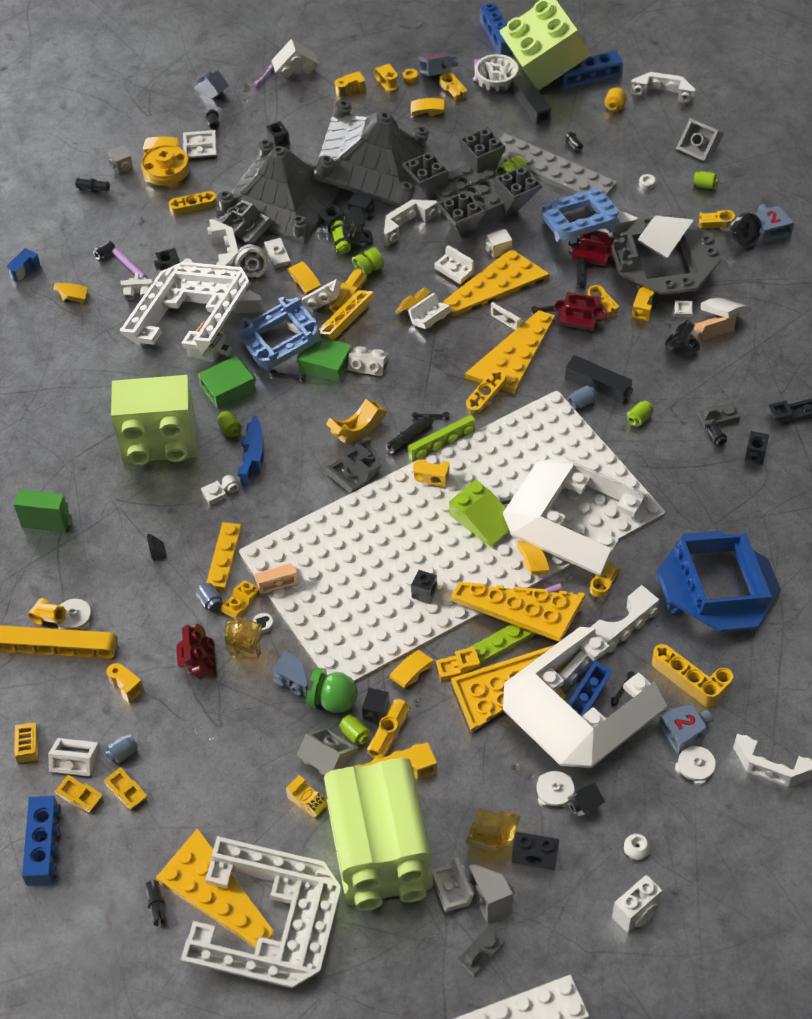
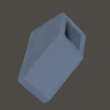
[193,70,229,99]
[271,651,308,697]

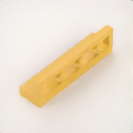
[319,290,375,340]

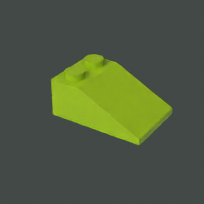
[449,479,510,547]

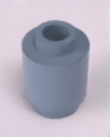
[568,385,597,409]
[196,583,223,612]
[105,734,138,764]

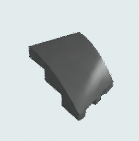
[213,200,273,245]
[325,437,382,494]

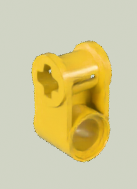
[374,64,398,92]

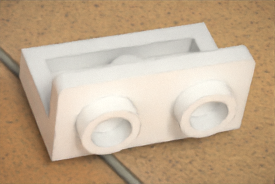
[434,245,474,284]
[302,279,342,311]
[408,293,452,329]
[348,346,389,376]
[557,650,591,692]
[431,857,474,912]

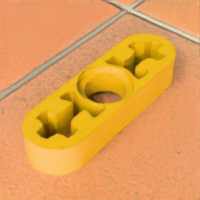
[169,191,217,215]
[466,369,506,414]

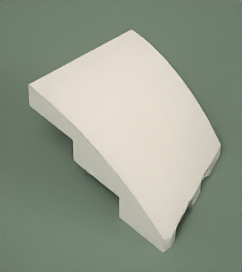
[638,216,694,259]

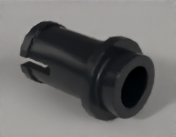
[206,109,219,130]
[564,132,584,152]
[93,240,116,260]
[706,423,727,446]

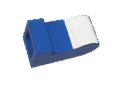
[7,248,41,281]

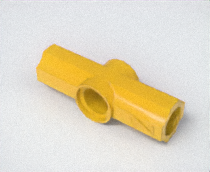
[330,269,367,313]
[367,699,411,759]

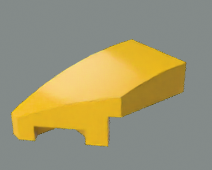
[53,283,88,304]

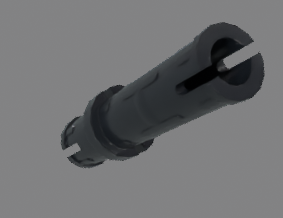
[385,414,433,453]

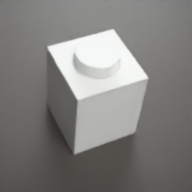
[485,229,512,258]

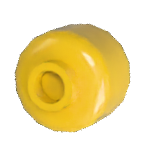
[604,88,627,112]

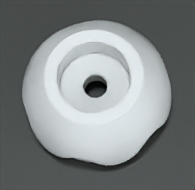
[624,833,651,860]

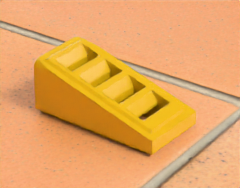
[15,722,39,763]

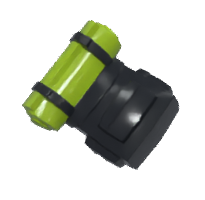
[330,206,373,254]

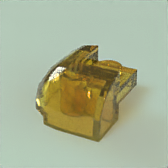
[223,616,263,659]
[466,808,521,852]

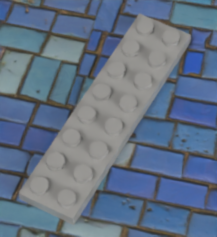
[500,133,617,197]

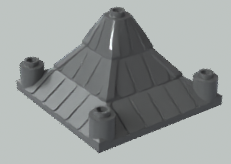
[313,100,429,207]
[216,139,344,244]

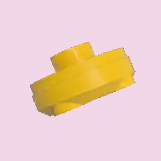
[142,145,190,188]

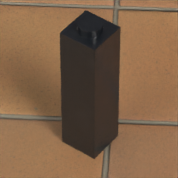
[511,74,551,125]
[565,355,633,404]

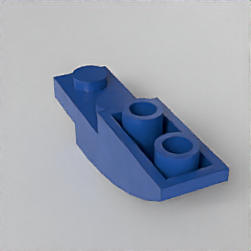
[238,415,264,486]

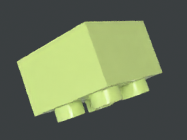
[499,0,591,90]
[111,375,197,465]

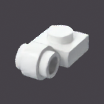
[201,475,239,506]

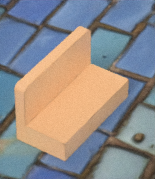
[694,315,736,341]
[254,564,298,594]

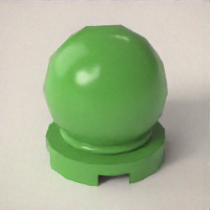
[306,667,358,713]

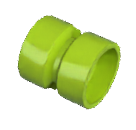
[497,155,528,176]
[352,247,384,275]

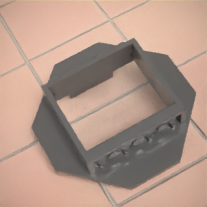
[611,215,722,295]

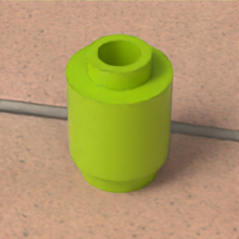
[693,171,719,190]
[627,401,654,427]
[217,411,242,438]
[339,715,370,745]

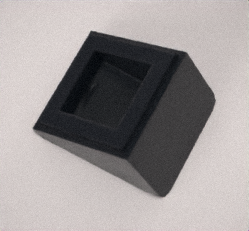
[147,534,167,561]

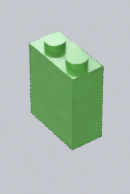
[297,336,352,382]
[198,356,256,408]
[14,489,72,532]

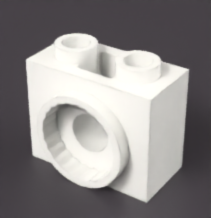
[612,875,662,933]

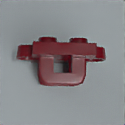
[568,231,615,266]
[554,292,607,331]
[176,624,217,680]

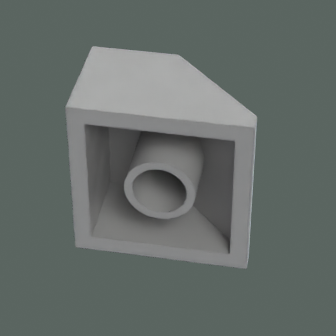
[676,118,724,161]
[296,727,359,775]
[469,864,515,923]

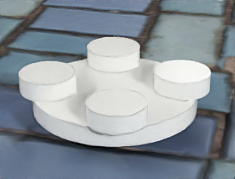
[57,599,91,630]
[675,746,717,785]
[537,771,574,807]

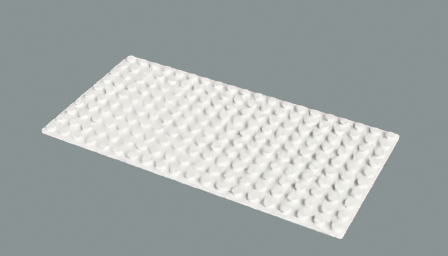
[239,391,665,682]

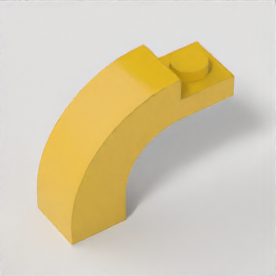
[326,399,387,444]

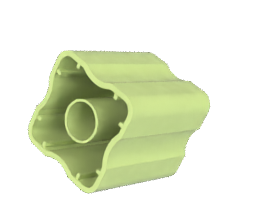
[324,758,433,911]

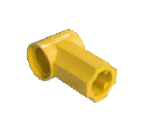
[28,598,67,625]

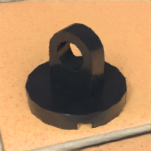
[728,213,762,247]
[665,320,700,355]

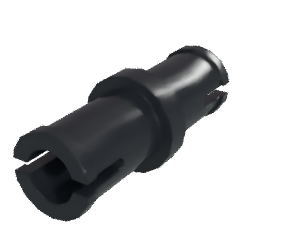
[75,178,110,192]
[145,880,167,926]

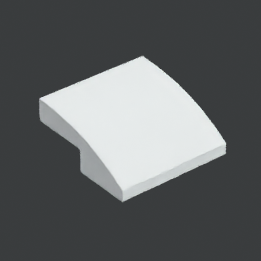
[183,130,217,159]
[700,298,752,318]

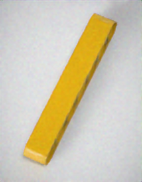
[0,626,118,659]

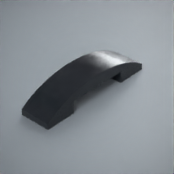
[769,398,812,422]

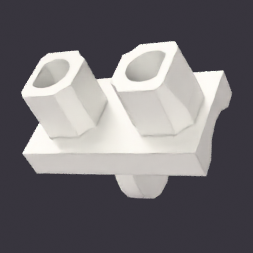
[121,273,153,300]

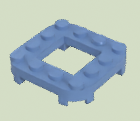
[541,188,620,244]
[237,297,321,370]

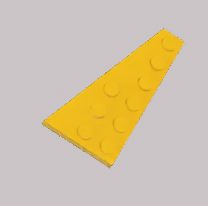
[441,249,549,317]
[465,310,555,394]
[451,582,585,642]
[451,645,574,733]
[156,828,274,948]

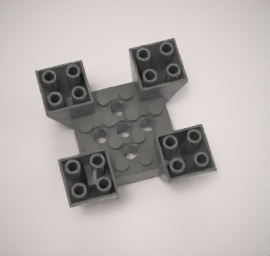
[402,127,542,236]

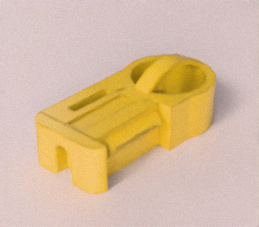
[440,72,467,101]
[699,210,735,229]
[587,285,619,318]
[589,562,620,598]

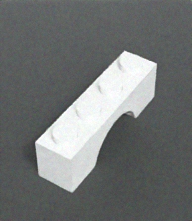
[590,585,659,657]

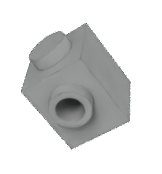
[108,144,133,174]

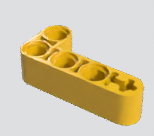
[652,644,733,707]

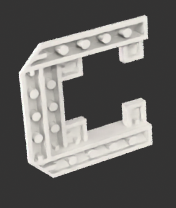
[120,262,250,355]
[503,457,649,576]
[503,627,667,768]
[181,836,341,988]

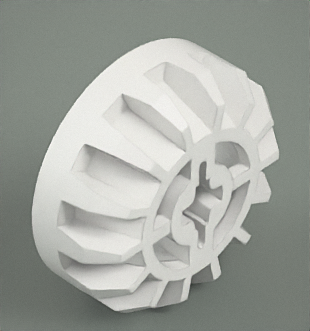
[475,54,518,92]

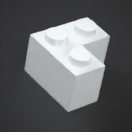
[272,39,318,79]

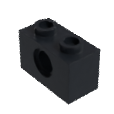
[512,831,559,870]

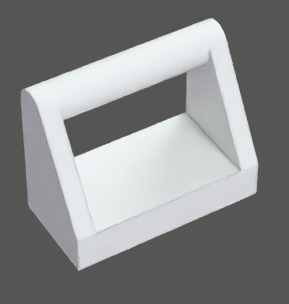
[48,738,99,776]

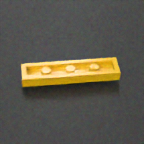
[206,522,242,592]

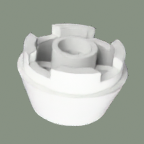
[234,244,269,278]

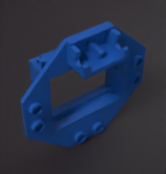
[656,531,781,632]

